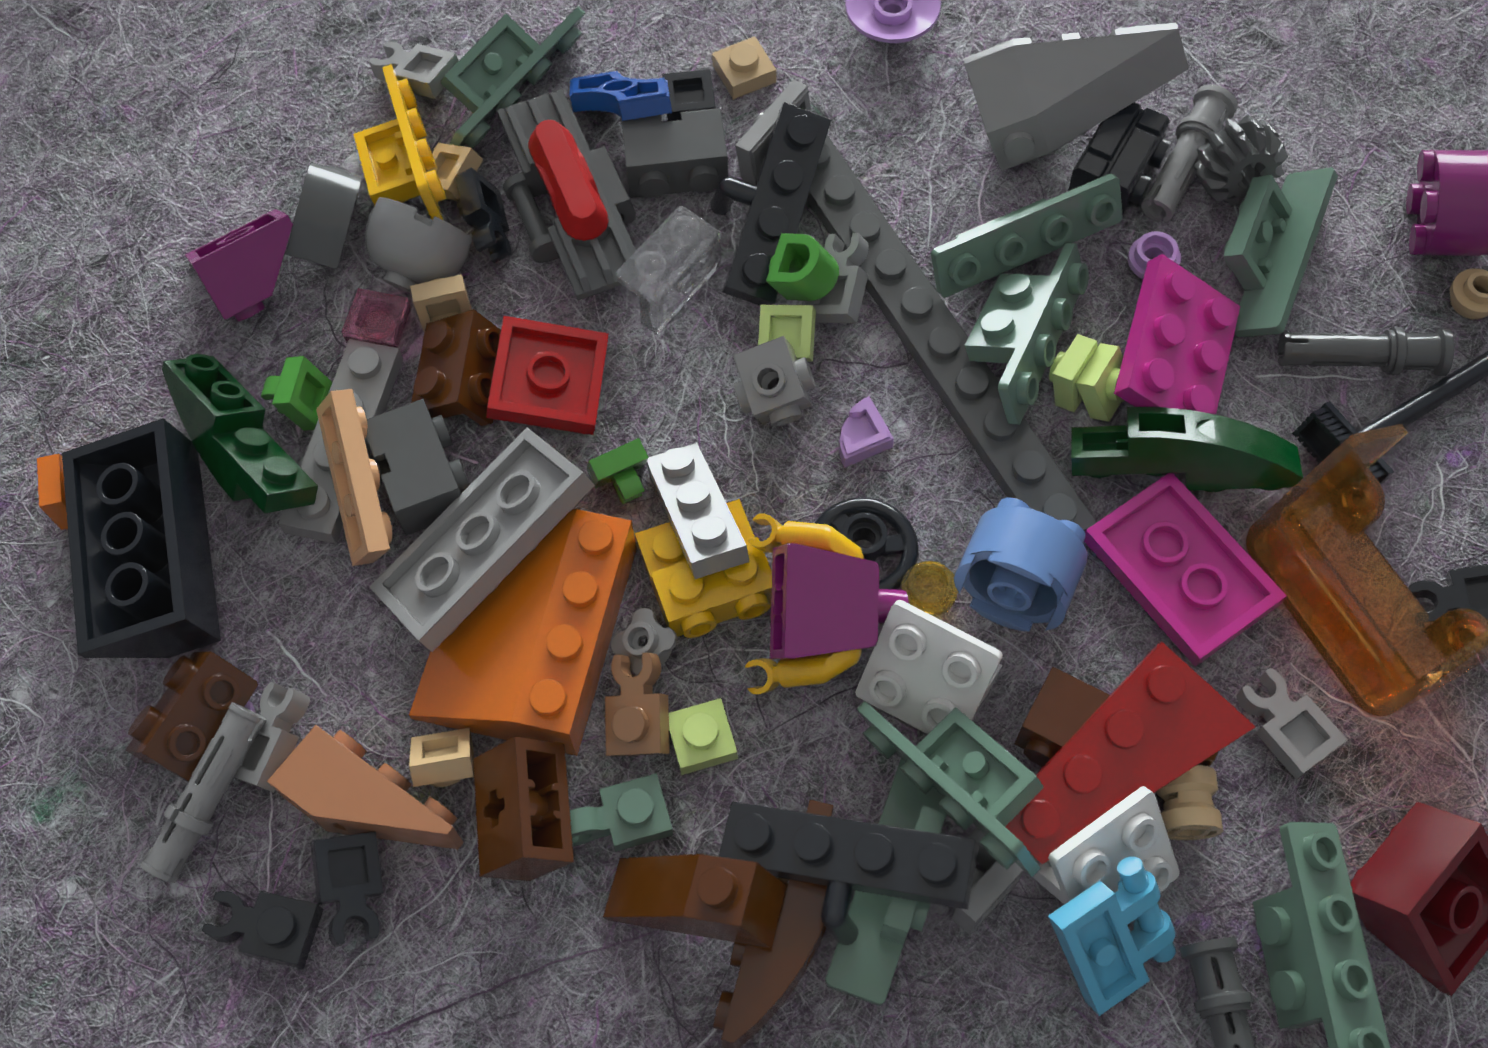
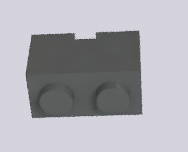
[621,108,728,198]
[366,399,469,536]

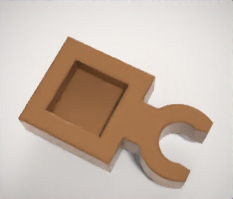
[605,652,670,757]

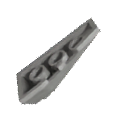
[963,23,1189,171]

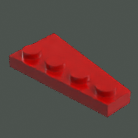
[1005,642,1256,865]

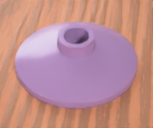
[845,0,941,43]

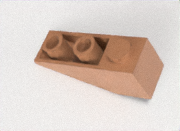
[267,725,464,850]

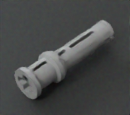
[1141,84,1238,222]

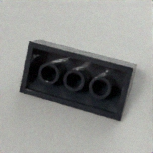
[62,418,221,658]

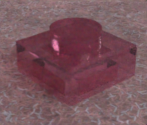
[341,288,412,348]

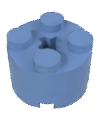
[954,498,1087,631]

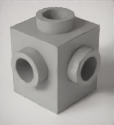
[733,336,816,427]

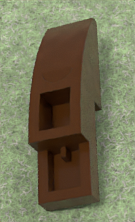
[713,799,834,1048]

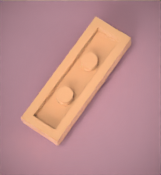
[316,389,392,566]

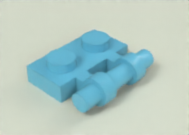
[1048,856,1176,1016]

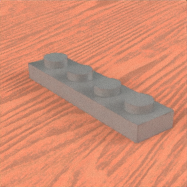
[279,339,403,544]

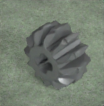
[1194,115,1288,207]

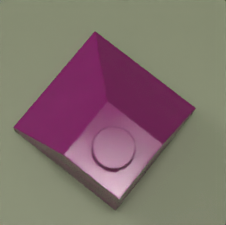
[185,209,293,322]

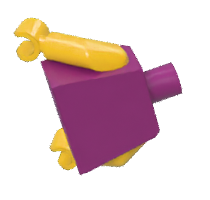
[745,513,909,695]

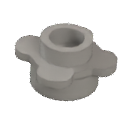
[611,608,677,675]

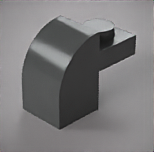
[286,162,362,269]

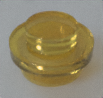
[901,561,958,616]

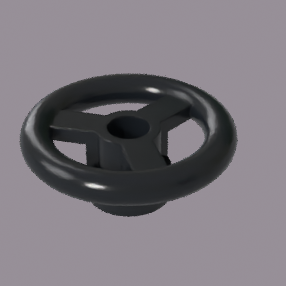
[815,497,919,590]

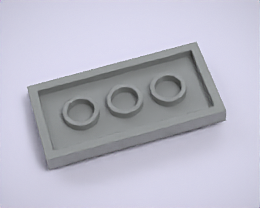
[369,427,595,652]

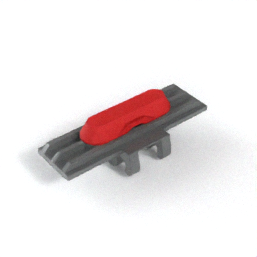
[497,89,646,300]

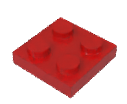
[486,316,609,435]

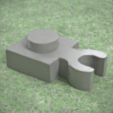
[369,42,458,99]
[805,233,869,323]
[1236,668,1348,780]
[234,682,310,793]

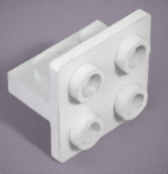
[855,600,1003,734]
[1033,786,1180,904]

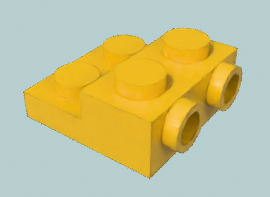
[635,499,772,638]

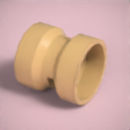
[1156,765,1223,840]

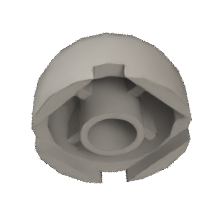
[365,197,472,293]

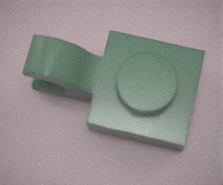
[570,773,673,852]

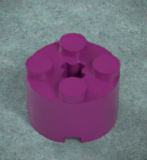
[1406,150,1488,256]

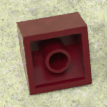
[1350,802,1488,997]

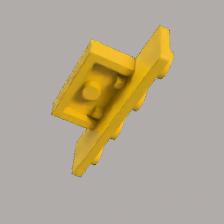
[353,64,446,220]

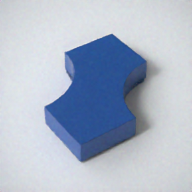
[570,71,672,121]

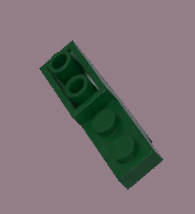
[162,354,318,514]
[1071,407,1303,492]

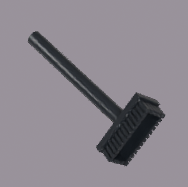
[1292,351,1488,500]

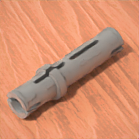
[140,702,267,883]

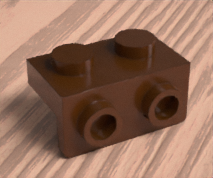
[411,309,501,426]
[125,651,258,782]

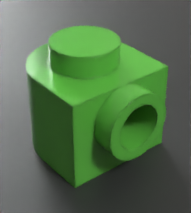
[766,233,839,301]

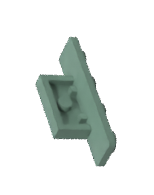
[440,6,585,149]
[1223,167,1338,337]
[931,174,1122,297]
[965,243,1089,425]
[856,701,1044,877]
[825,758,946,1006]
[1252,822,1390,1048]

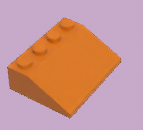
[409,509,637,756]

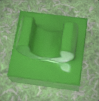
[260,356,332,431]
[586,438,649,505]

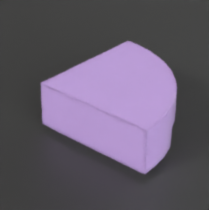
[839,396,894,468]

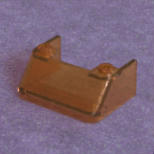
[1246,424,1488,716]

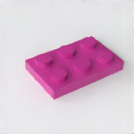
[1114,254,1240,414]
[1084,473,1287,667]

